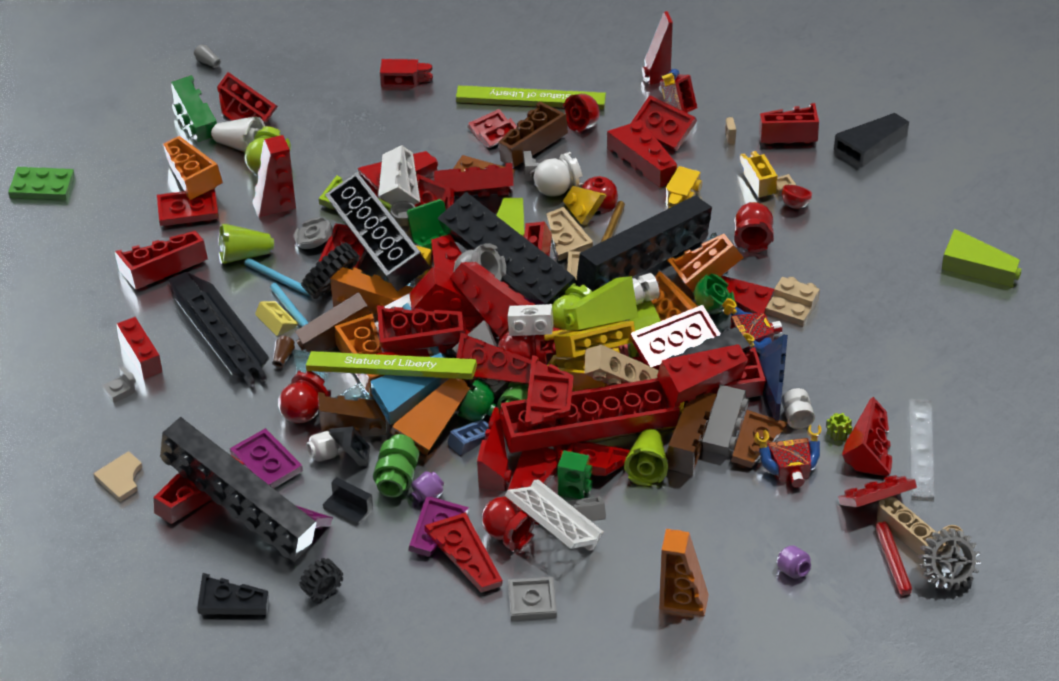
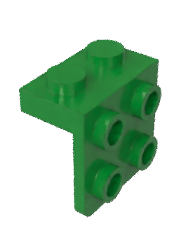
[407,199,456,252]

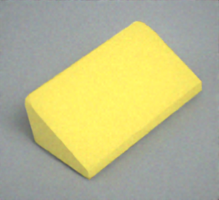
[255,301,298,336]

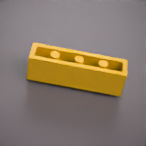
[554,321,635,357]

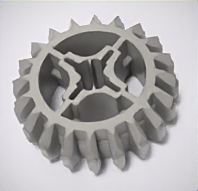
[918,528,981,591]

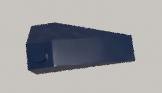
[758,334,788,421]

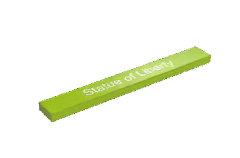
[456,85,606,110]
[305,351,477,379]

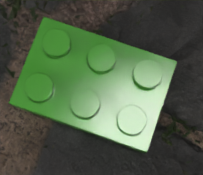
[8,167,75,200]

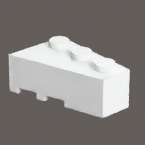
[378,145,420,206]

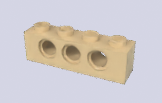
[584,345,659,386]

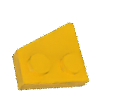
[563,186,606,226]

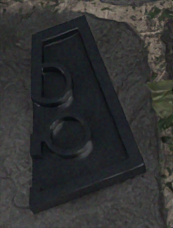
[197,572,269,615]

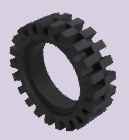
[301,242,360,299]

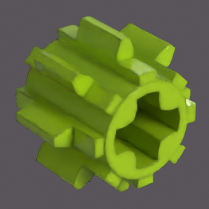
[826,413,853,441]

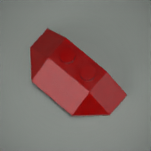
[217,72,278,123]

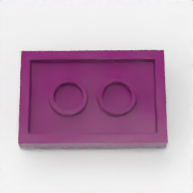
[230,428,303,488]

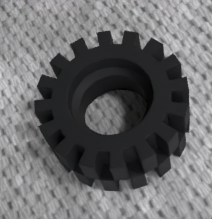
[299,558,344,602]

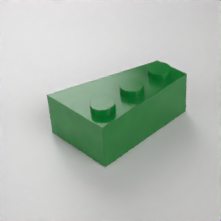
[171,75,217,142]

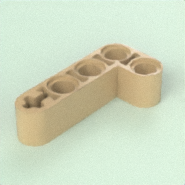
[877,496,963,566]

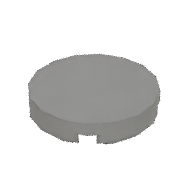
[294,217,333,249]

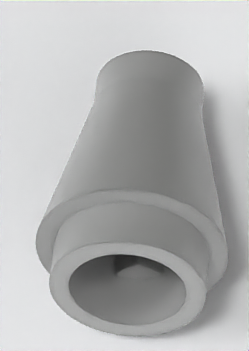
[193,44,221,68]

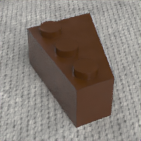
[318,392,387,437]

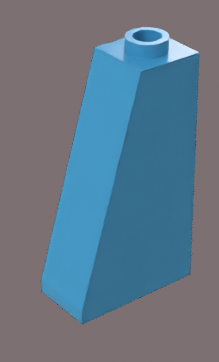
[371,353,449,425]

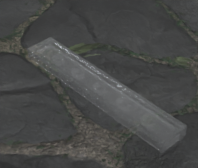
[909,399,934,502]

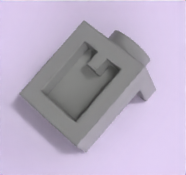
[523,151,539,181]
[102,367,136,403]

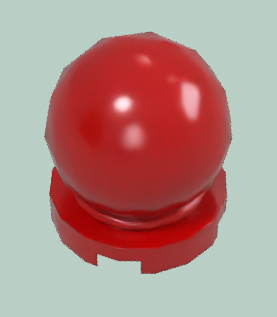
[734,202,774,253]
[498,331,546,365]
[278,370,331,424]
[482,496,539,552]

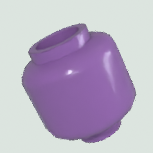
[411,471,444,503]
[777,545,811,579]

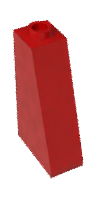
[358,151,438,201]

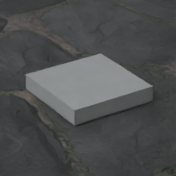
[508,577,557,621]

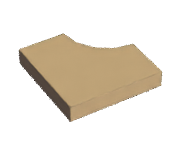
[93,451,143,502]

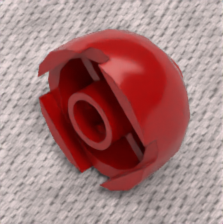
[563,94,600,132]
[581,176,618,214]

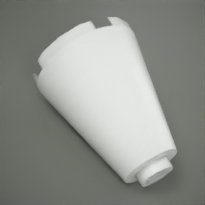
[211,117,265,152]

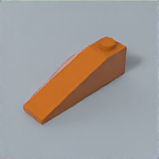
[651,271,699,321]

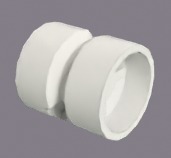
[632,273,659,305]
[781,388,815,429]

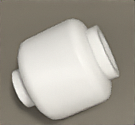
[306,431,340,462]

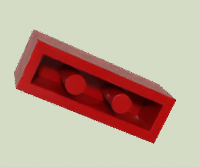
[116,317,163,380]

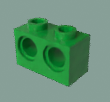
[558,450,592,500]

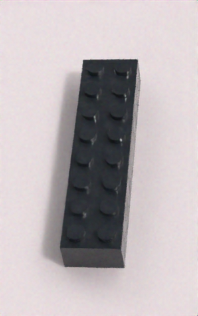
[325,172,431,291]
[438,192,579,305]
[576,195,712,292]
[160,417,316,562]

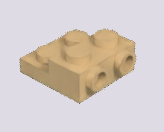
[765,277,820,326]

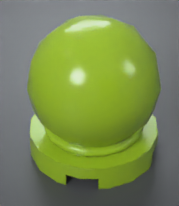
[244,126,291,174]
[552,283,592,329]

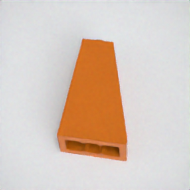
[390,378,470,456]

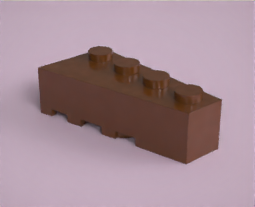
[666,392,717,476]

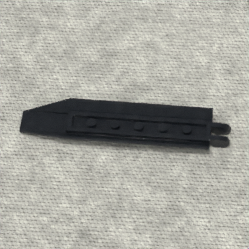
[168,272,269,388]

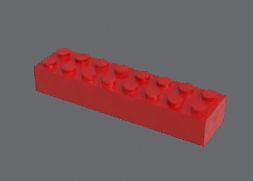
[499,378,680,453]

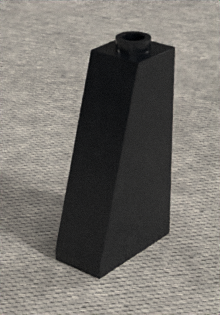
[834,113,909,167]

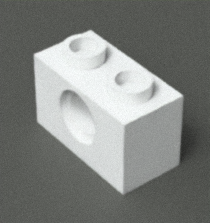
[508,304,553,336]

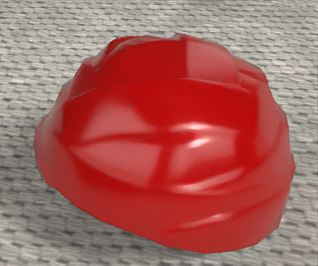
[781,185,812,209]

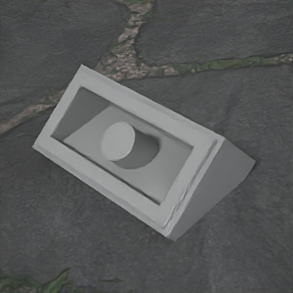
[566,496,606,521]

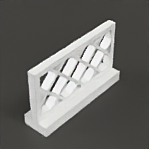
[505,480,604,551]

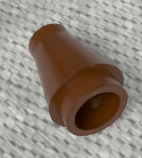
[272,336,295,368]

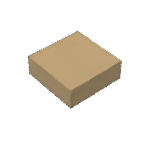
[725,117,736,144]
[776,174,796,196]

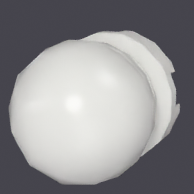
[534,152,583,197]

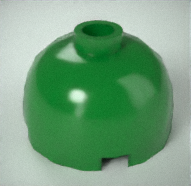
[694,273,735,315]
[457,378,497,422]

